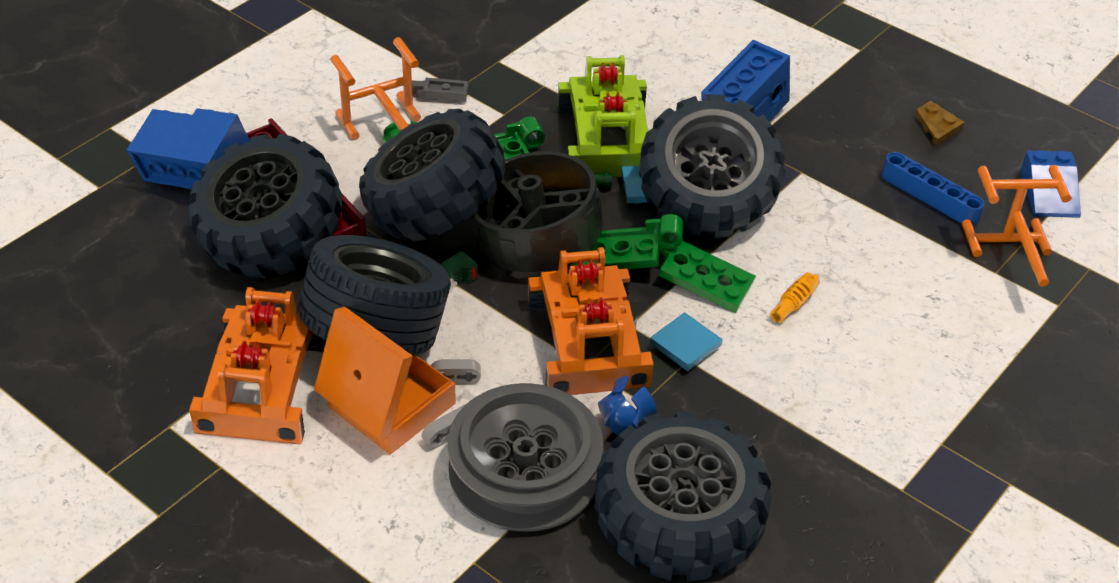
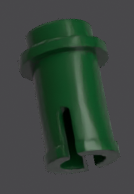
[593,171,613,189]

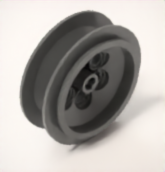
[448,383,603,531]

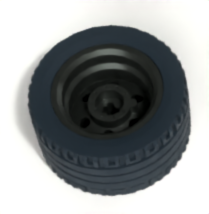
[298,235,451,356]

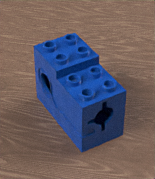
[701,40,790,122]
[126,108,250,189]

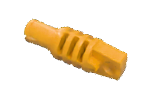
[770,272,820,323]

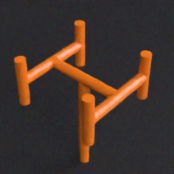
[330,37,421,140]
[962,165,1072,287]

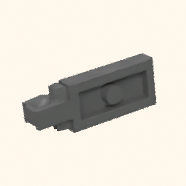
[412,77,469,101]

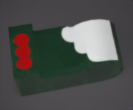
[440,251,478,293]

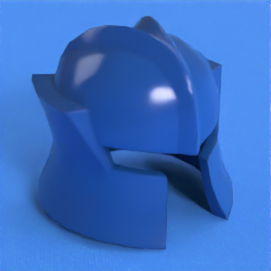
[598,376,657,435]

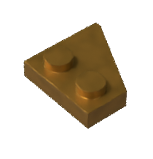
[915,101,964,145]

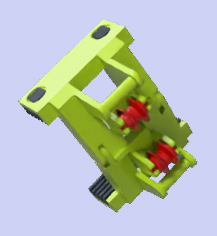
[558,55,648,177]

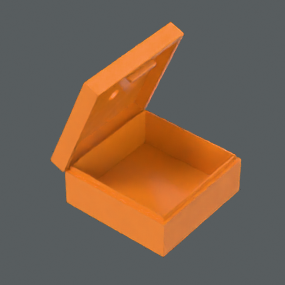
[314,307,456,455]

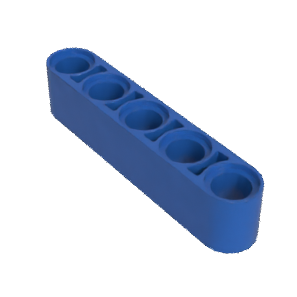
[882,152,985,226]

